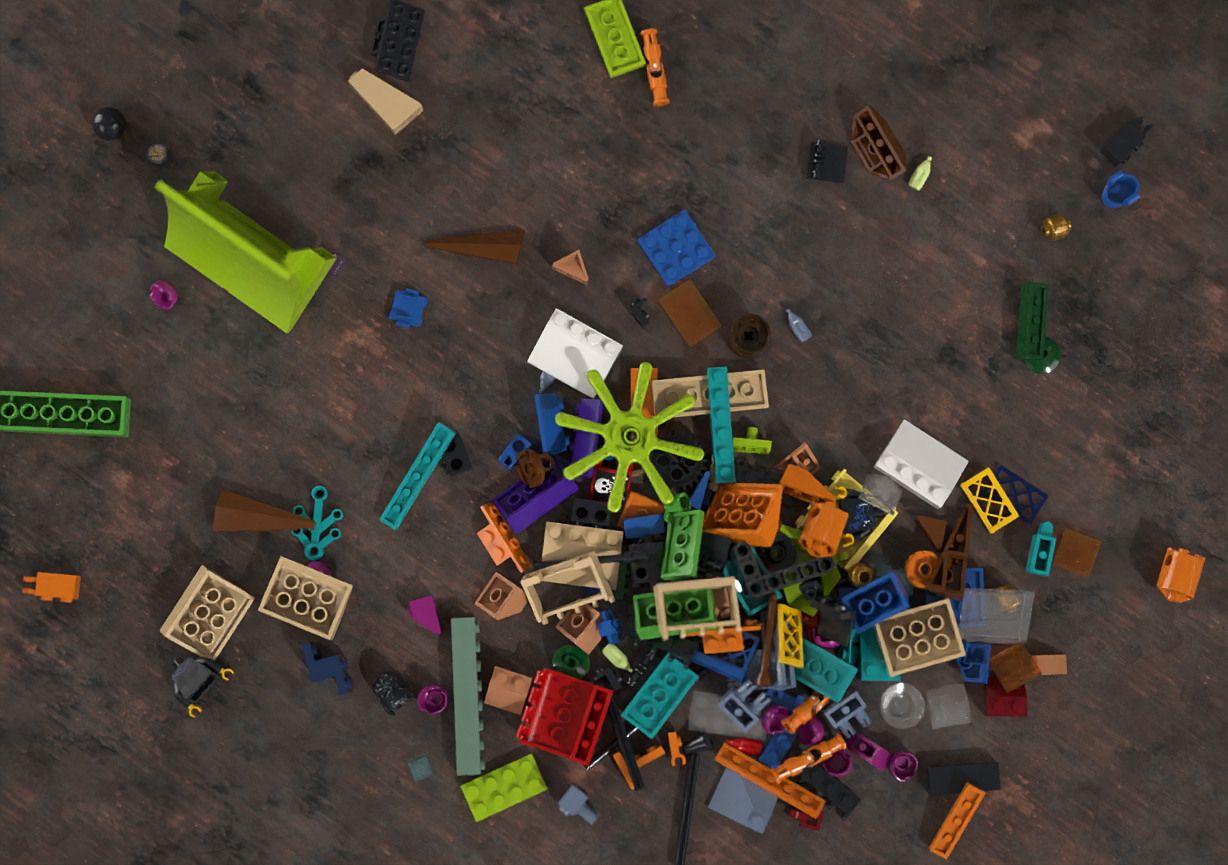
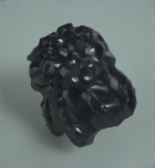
[373,672,414,716]

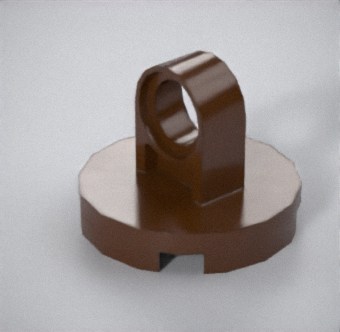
[516,449,554,488]

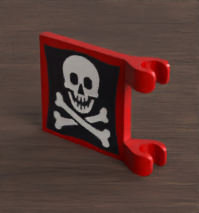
[589,460,633,506]

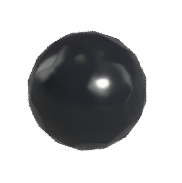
[92,107,126,141]

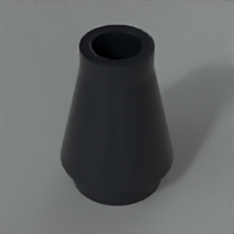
[683,732,713,755]

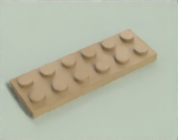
[651,370,769,418]

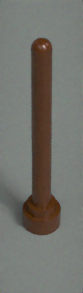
[755,592,777,687]

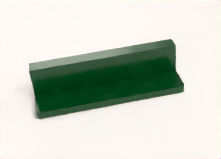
[1016,282,1049,360]

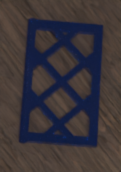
[981,464,1049,525]

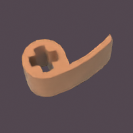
[1031,655,1067,675]

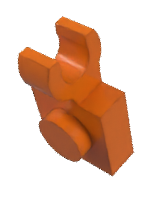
[667,731,686,766]

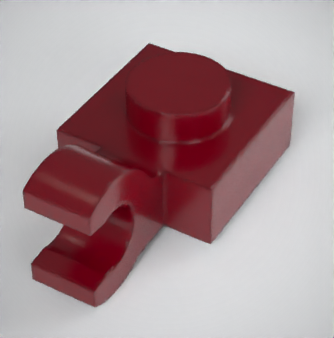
[787,808,824,831]

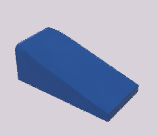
[690,471,710,510]
[623,513,665,539]

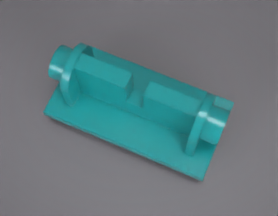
[838,625,859,664]

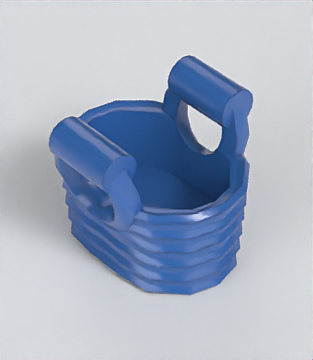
[1102,170,1140,208]

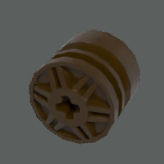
[726,313,771,358]

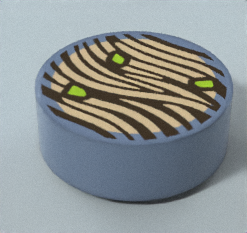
[148,144,168,164]

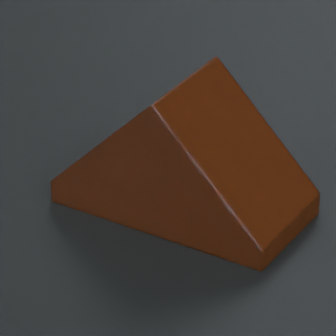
[915,516,947,551]

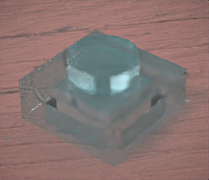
[408,756,433,782]

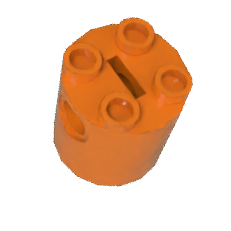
[799,501,849,557]
[1156,548,1205,603]

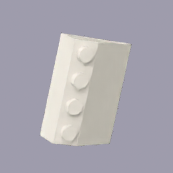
[527,308,623,399]
[873,419,969,509]

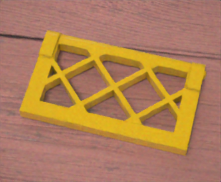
[960,467,1019,534]
[776,604,804,668]

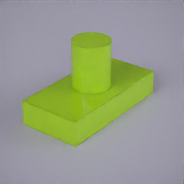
[733,427,772,455]

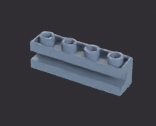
[760,608,796,691]

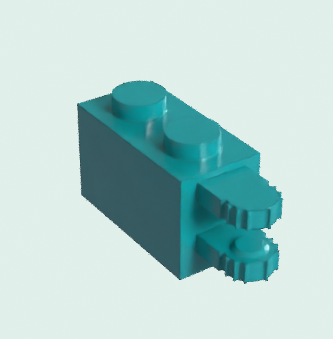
[1025,521,1056,577]

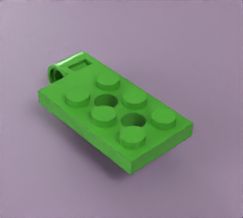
[661,493,705,581]

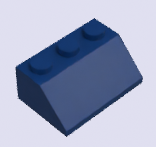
[534,394,570,455]
[841,572,910,634]

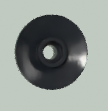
[758,534,796,572]

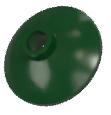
[1023,336,1060,374]
[552,645,590,679]

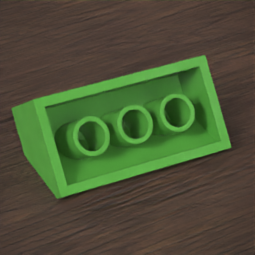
[633,588,718,640]

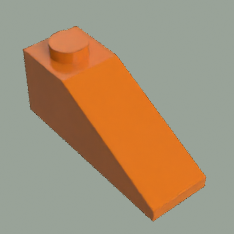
[780,464,836,504]

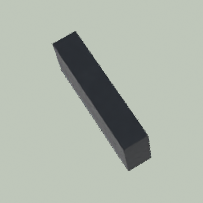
[927,762,1001,795]

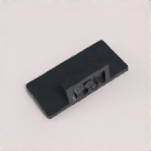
[370,0,425,82]

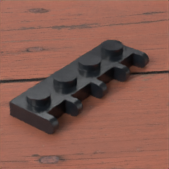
[731,459,794,507]
[619,614,699,669]
[783,750,861,821]

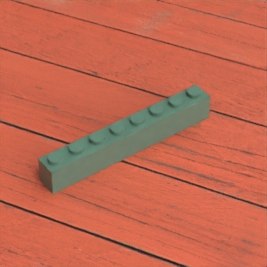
[451,617,485,776]

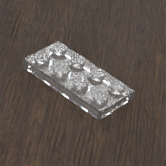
[688,691,770,740]

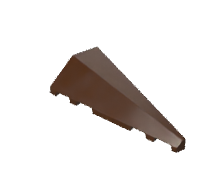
[424,230,525,266]
[213,490,316,533]
[926,503,973,601]

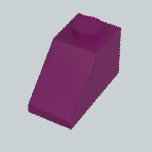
[407,596,442,635]
[846,732,893,772]

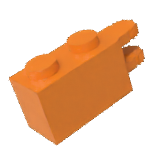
[22,572,81,603]

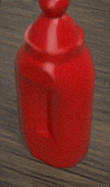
[725,737,763,755]

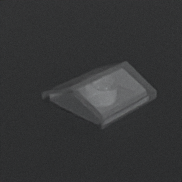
[858,474,902,515]
[926,684,971,729]

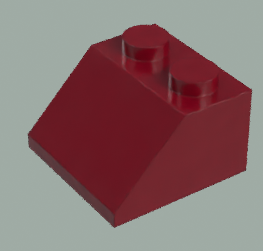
[984,677,1028,717]

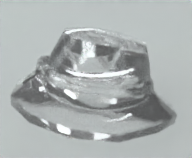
[880,682,926,729]

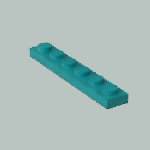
[707,367,736,484]
[379,422,457,530]

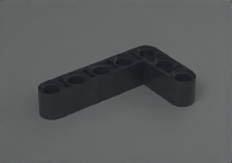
[729,542,835,599]

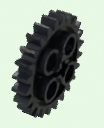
[649,430,708,493]

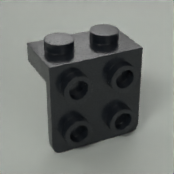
[811,596,857,646]

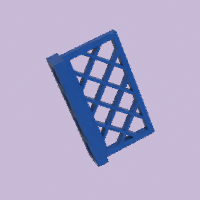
[679,621,761,683]

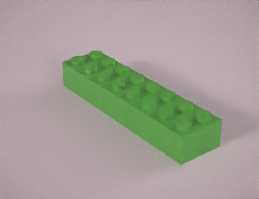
[0,391,131,437]

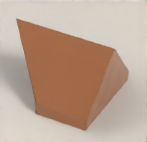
[552,250,589,285]
[773,443,821,475]

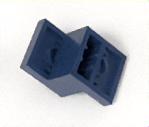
[302,642,354,695]

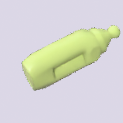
[908,156,932,190]
[602,644,633,673]

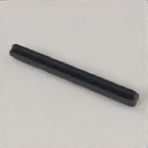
[599,680,645,791]
[674,753,700,865]

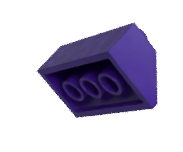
[567,399,604,480]
[492,455,579,534]

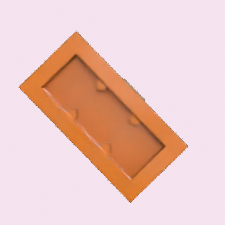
[613,744,665,790]

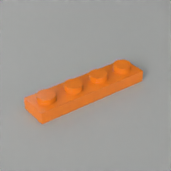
[929,782,985,859]

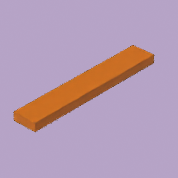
[714,742,826,819]

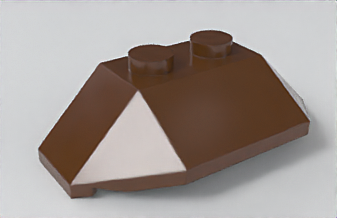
[851,105,908,180]

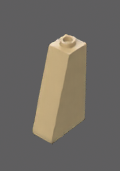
[348,69,423,135]

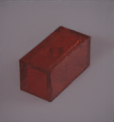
[801,610,821,628]

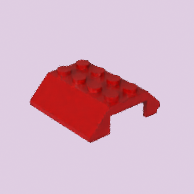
[516,668,613,766]

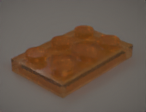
[658,279,722,348]

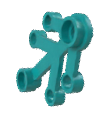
[291,486,344,561]

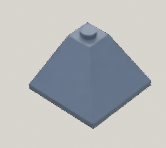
[708,767,778,834]

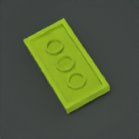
[584,0,646,78]
[461,753,548,822]

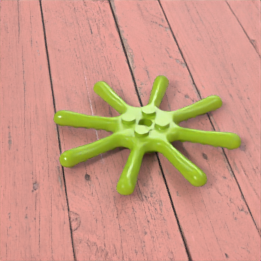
[555,362,704,512]

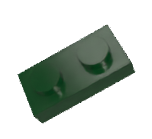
[615,562,630,600]

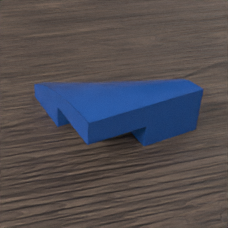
[956,642,991,684]

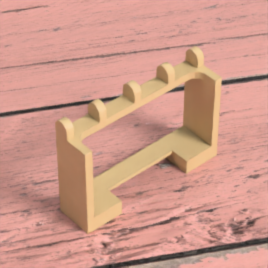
[521,551,615,625]
[654,577,741,640]

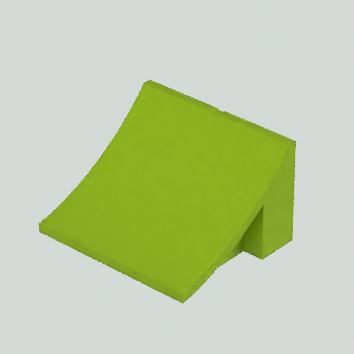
[156,171,337,333]

